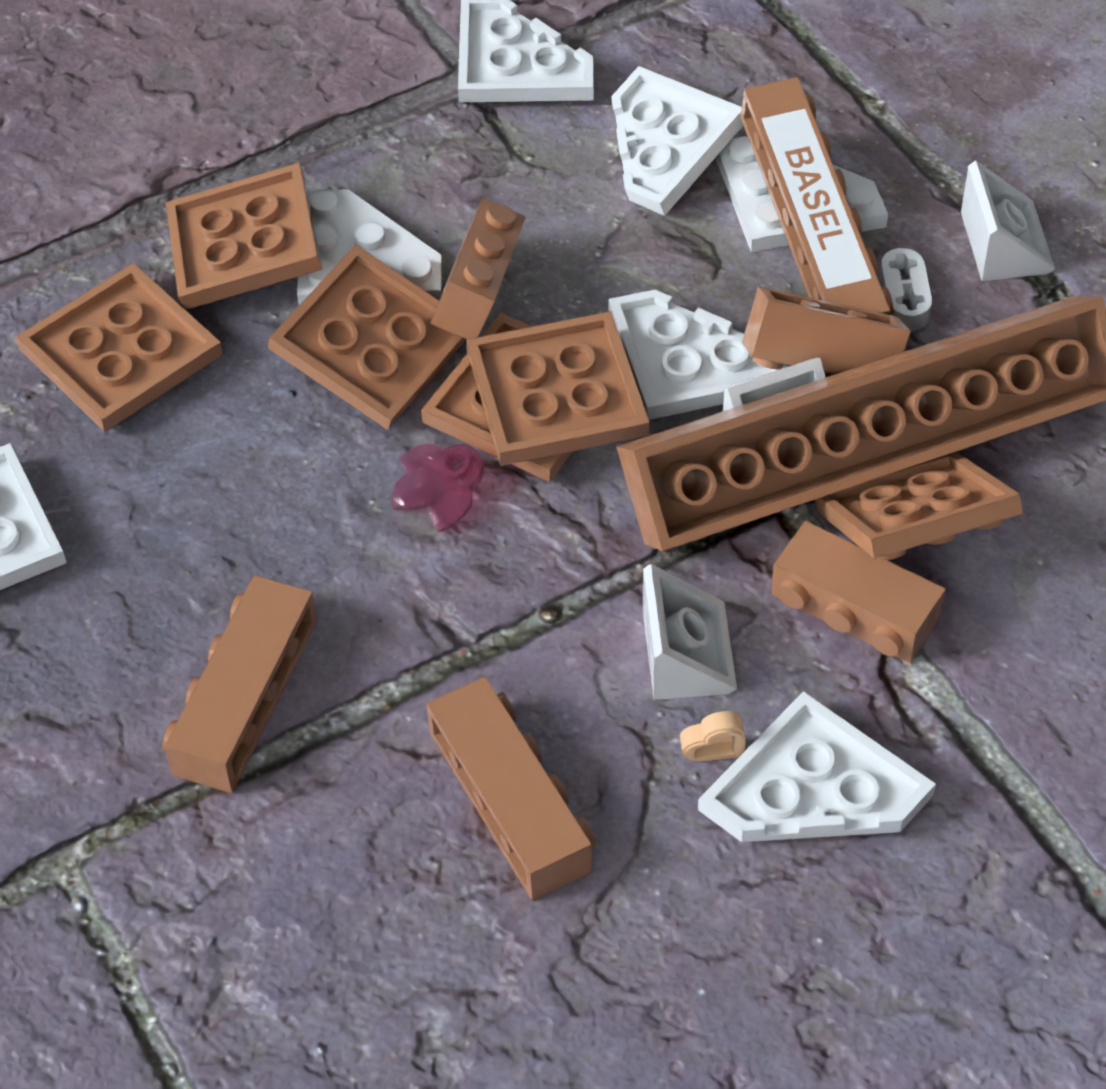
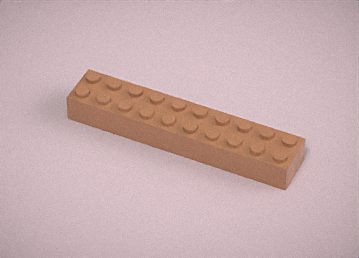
[616,296,1106,551]

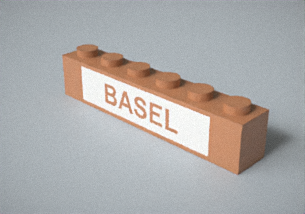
[740,77,893,315]

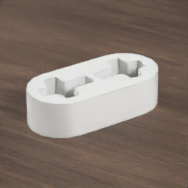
[880,248,932,332]

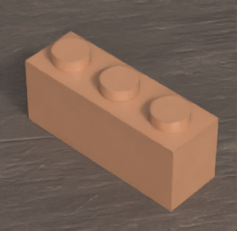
[430,197,526,339]
[742,286,911,377]
[771,521,946,664]

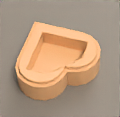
[680,711,746,762]

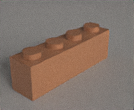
[163,575,318,794]
[426,676,596,901]

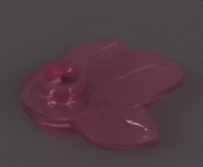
[391,444,484,533]

